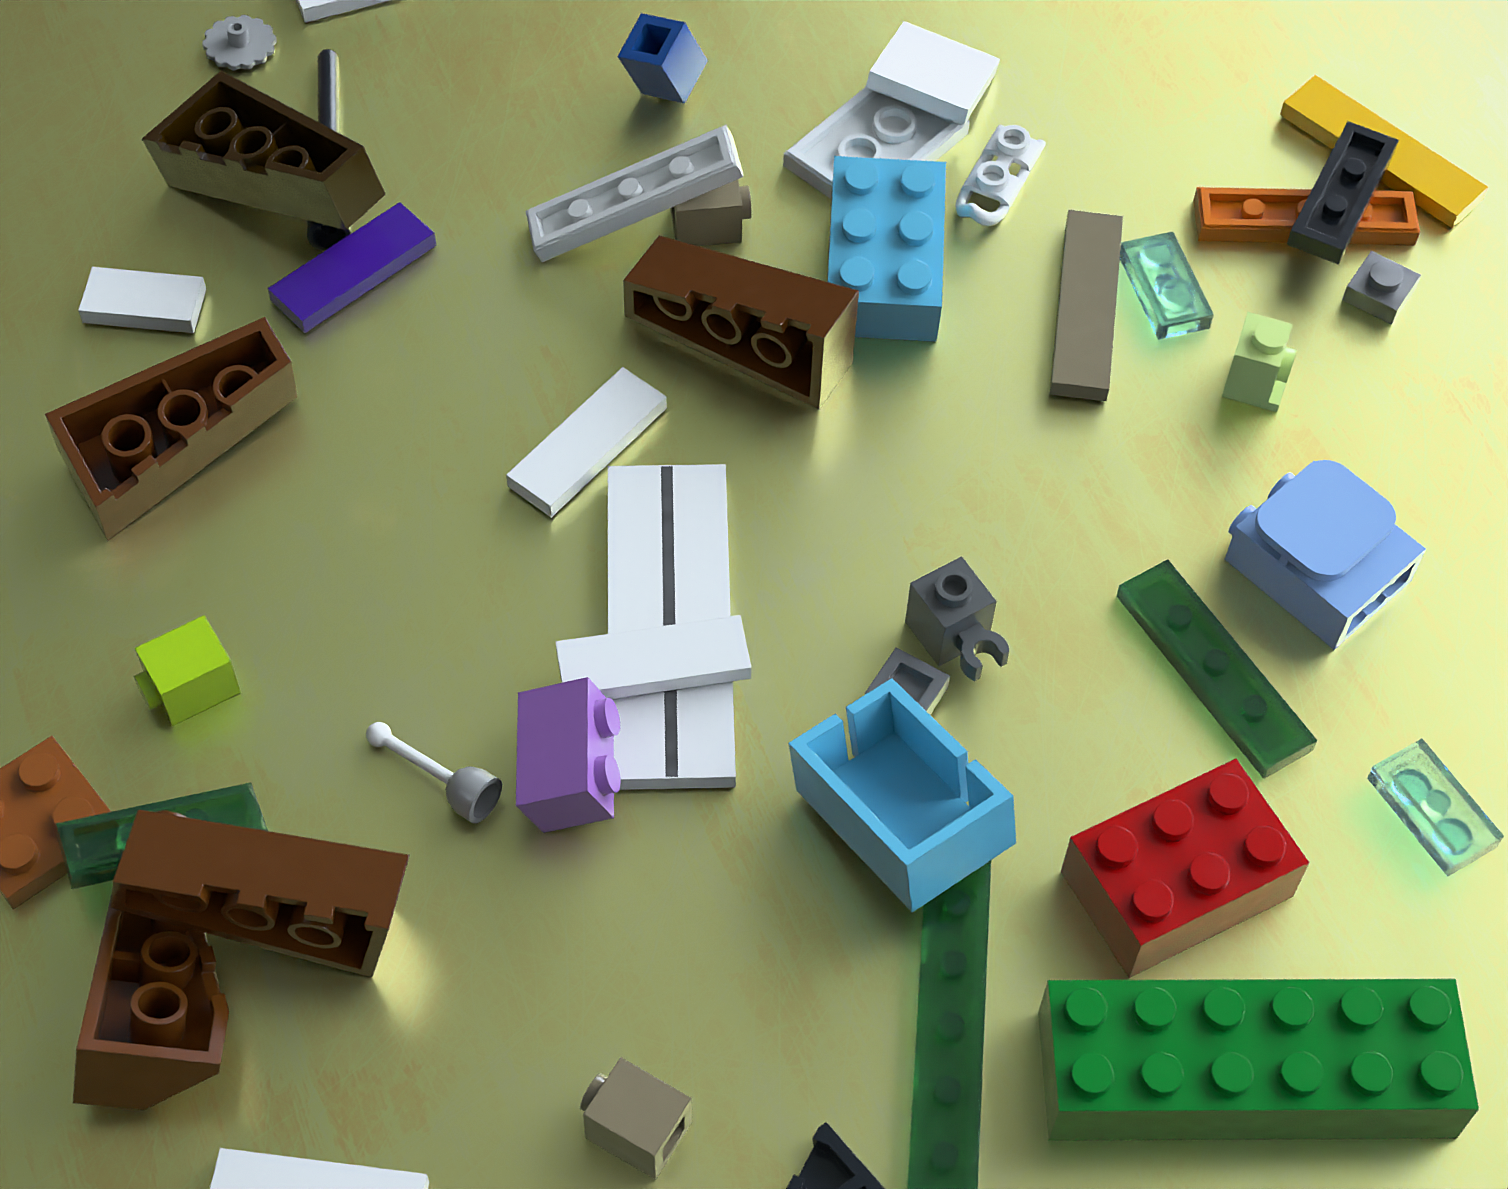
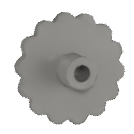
[202,15,277,71]

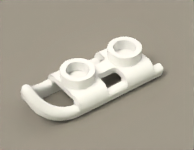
[955,125,1046,226]

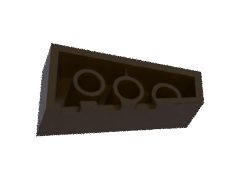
[142,71,386,230]

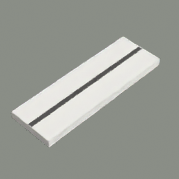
[608,464,736,790]

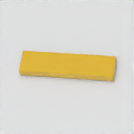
[1280,75,1488,228]

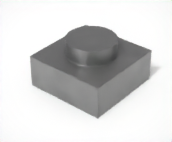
[1342,251,1421,325]
[865,648,950,715]

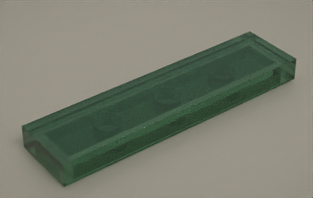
[1116,559,1318,779]

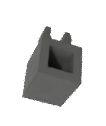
[905,556,1009,681]

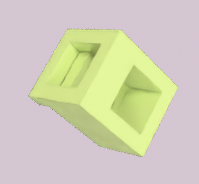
[1222,312,1297,412]

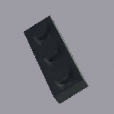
[1287,121,1399,265]

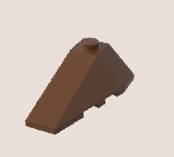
[73,847,229,1111]

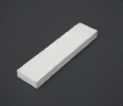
[525,125,744,262]

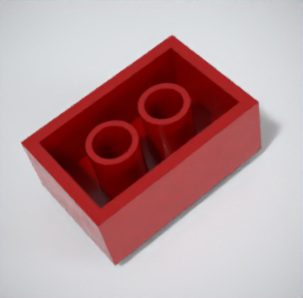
[1061,758,1310,978]

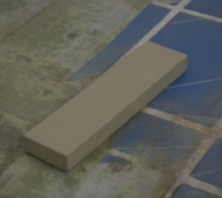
[1050,210,1123,401]

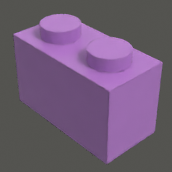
[516,677,621,833]

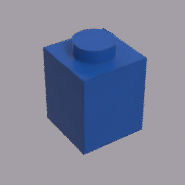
[617,13,708,104]

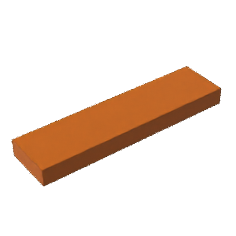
[1193,187,1420,245]

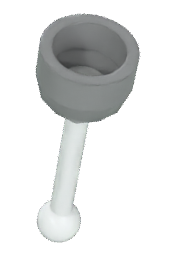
[366,722,502,823]

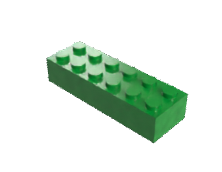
[1038,979,1479,1141]

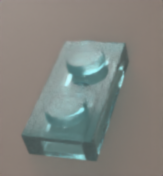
[1120,231,1214,340]
[1367,738,1504,877]

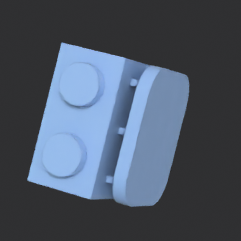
[1225,460,1426,650]

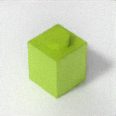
[133,615,241,726]

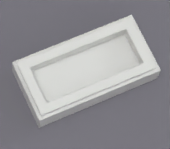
[78,267,206,333]

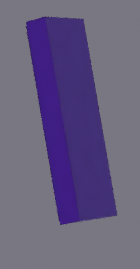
[267,202,437,333]

